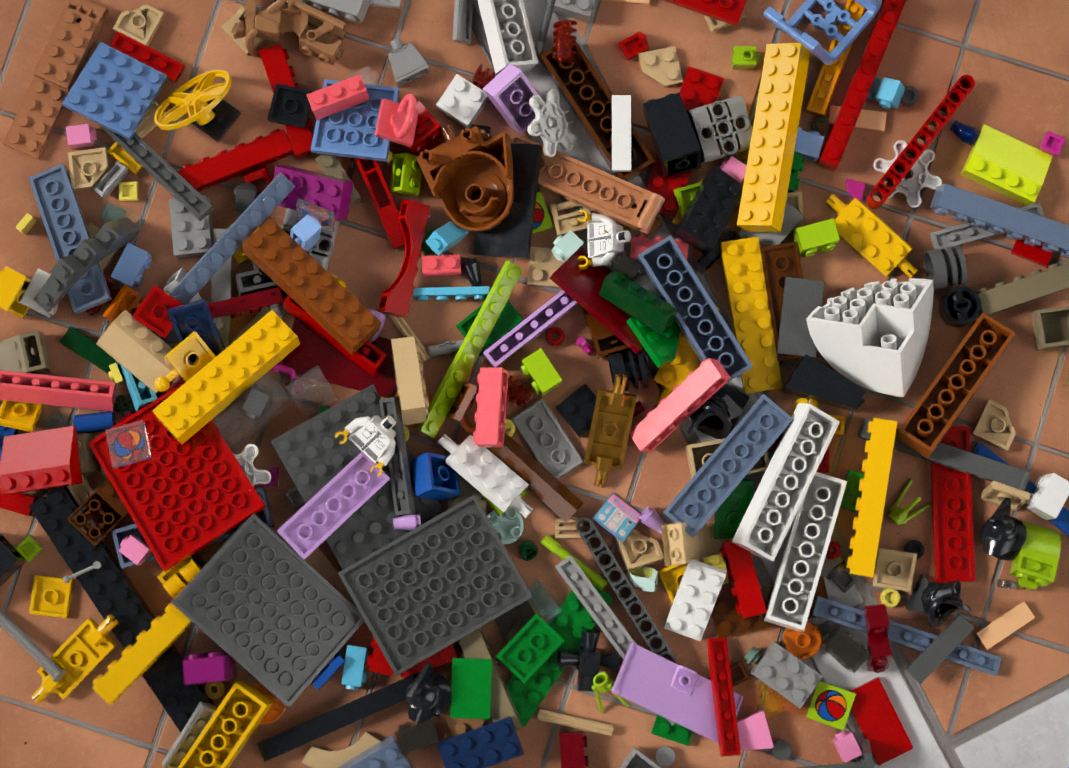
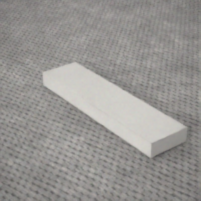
[612,95,631,172]

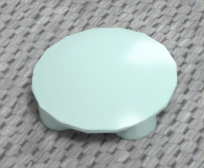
[487,507,524,544]

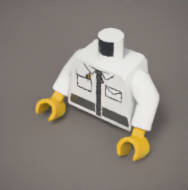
[577,210,631,270]
[335,415,396,477]

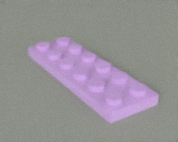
[277,452,390,559]

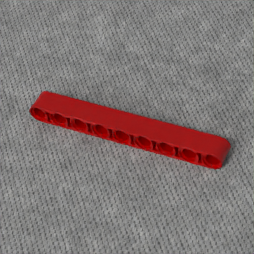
[866,74,975,210]

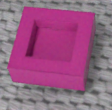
[1039,131,1065,157]

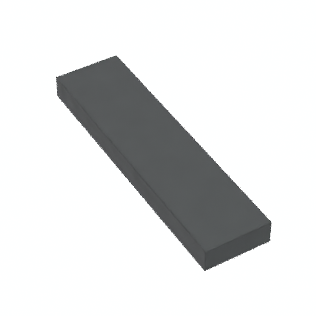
[905,614,974,684]

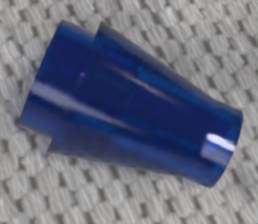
[950,120,980,145]

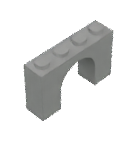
[299,0,372,23]

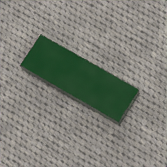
[60,326,117,373]

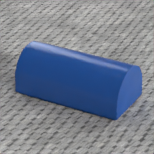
[74,411,115,434]

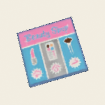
[592,493,641,542]

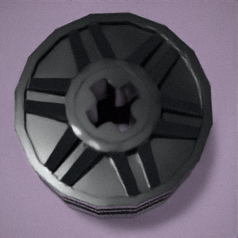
[608,350,649,392]

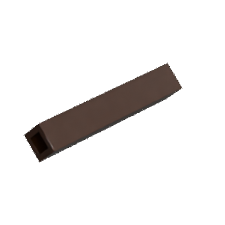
[487,433,584,522]

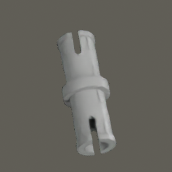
[428,339,464,358]

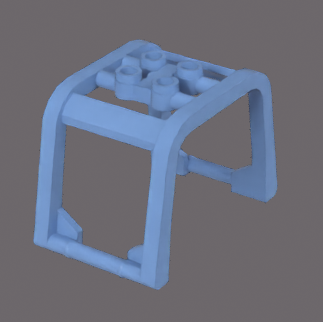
[763,0,882,66]

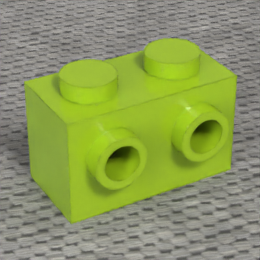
[390,153,422,196]

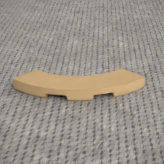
[301,732,381,768]

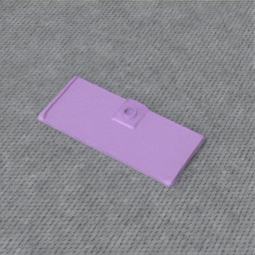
[611,642,744,744]

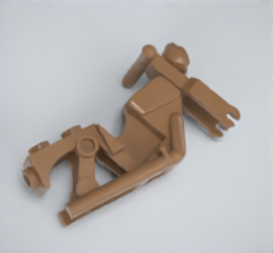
[232,0,346,66]

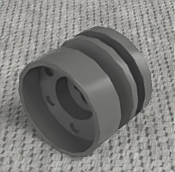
[924,245,967,290]

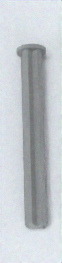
[0,609,66,682]

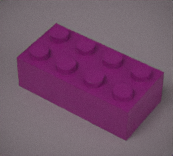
[273,165,354,221]
[183,651,237,684]

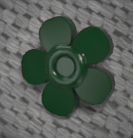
[114,394,135,416]

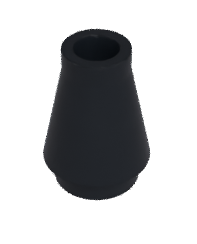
[462,258,483,287]

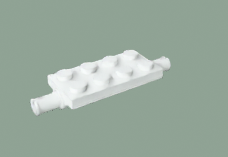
[438,434,533,518]

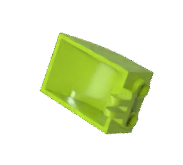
[1009,520,1061,591]

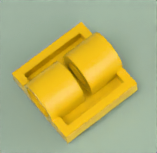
[157,556,202,599]

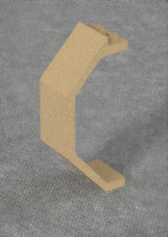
[661,522,778,566]

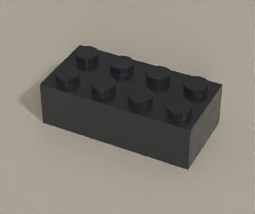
[673,166,743,254]

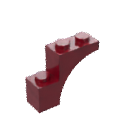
[864,604,892,673]

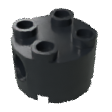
[939,286,982,327]

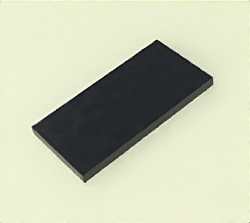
[473,143,542,259]

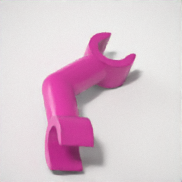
[271,362,303,395]

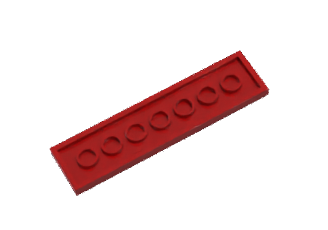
[646,66,724,219]
[930,427,975,582]

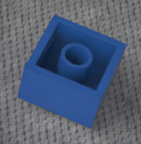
[411,452,460,502]

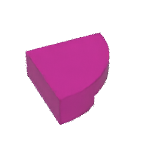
[846,179,866,201]
[576,336,595,356]
[258,467,279,486]

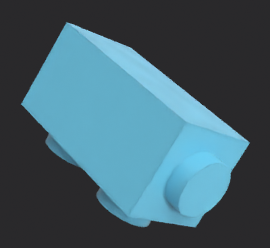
[426,221,468,256]
[341,645,371,690]

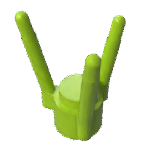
[888,479,931,526]
[592,672,629,713]

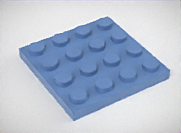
[62,42,168,140]
[311,79,400,162]

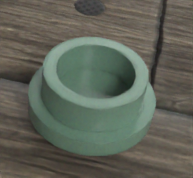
[744,646,762,665]

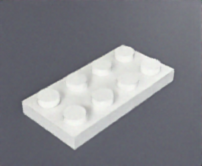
[664,558,727,641]

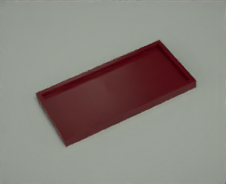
[549,247,643,354]
[282,318,396,398]

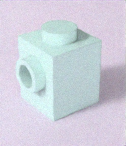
[551,230,584,263]

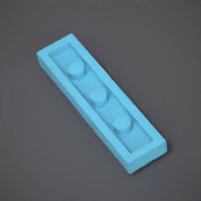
[413,286,490,301]

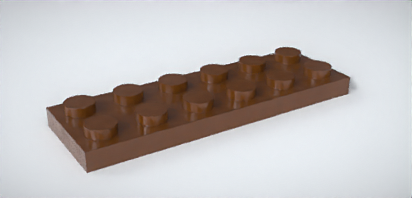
[760,242,803,361]
[712,576,828,638]

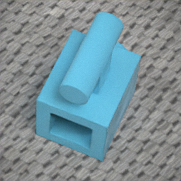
[866,77,905,109]

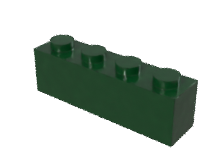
[599,270,678,335]

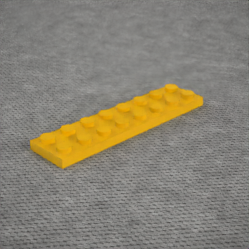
[720,237,783,394]

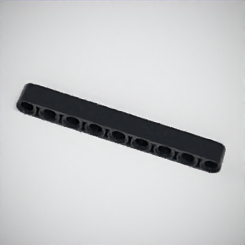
[257,673,418,762]

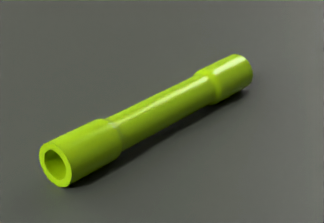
[541,534,608,591]

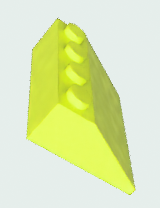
[960,124,1053,206]

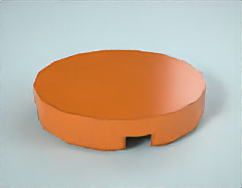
[782,621,822,659]

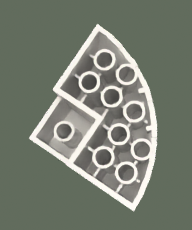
[806,278,934,397]

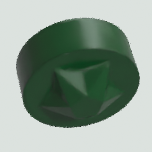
[518,540,538,561]

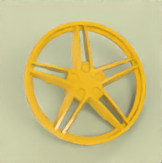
[154,70,232,130]

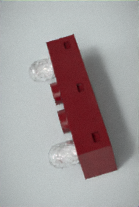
[208,287,283,331]

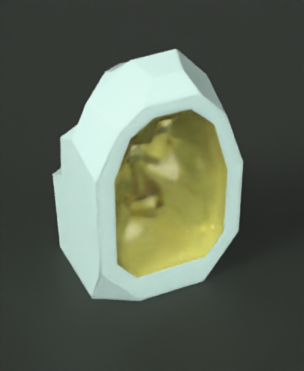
[626,566,659,592]

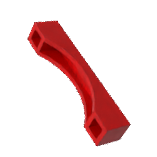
[378,199,430,318]

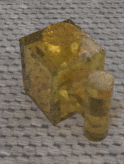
[757,682,786,718]

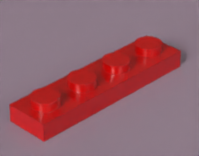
[110,32,185,83]

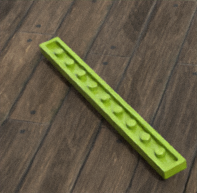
[417,260,524,439]

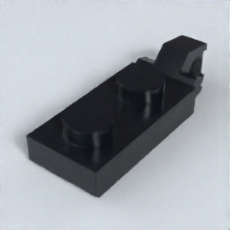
[697,228,740,274]

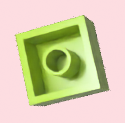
[792,218,840,258]
[521,348,562,397]

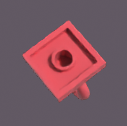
[374,93,419,147]

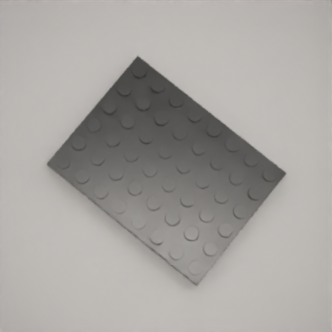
[271,384,444,570]
[338,495,533,676]
[171,513,365,708]

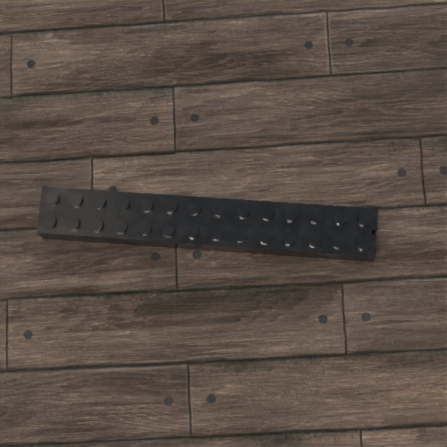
[28,486,214,732]

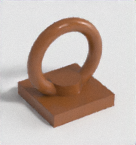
[446,382,479,434]

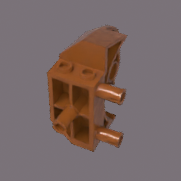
[416,125,514,232]

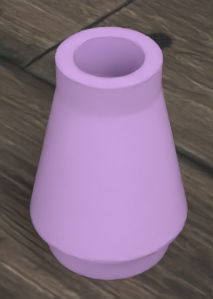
[639,506,667,534]
[393,513,421,531]

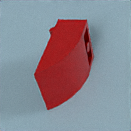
[400,98,443,156]

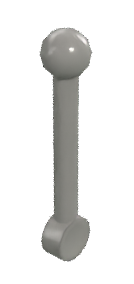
[63,561,102,583]

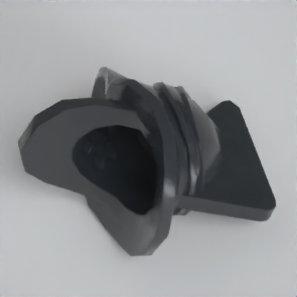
[687,388,743,439]
[979,497,1027,560]
[906,574,972,628]
[406,663,451,723]

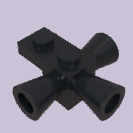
[558,629,619,691]

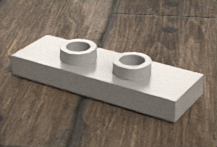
[452,0,473,45]

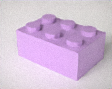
[483,63,538,135]

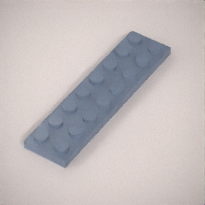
[28,163,112,314]
[663,394,793,538]

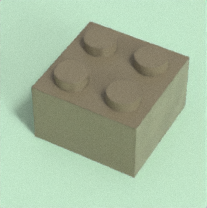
[1030,306,1069,351]

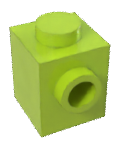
[732,46,760,70]

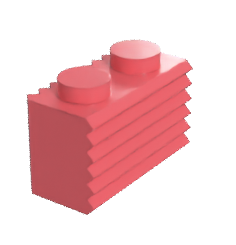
[422,254,462,277]

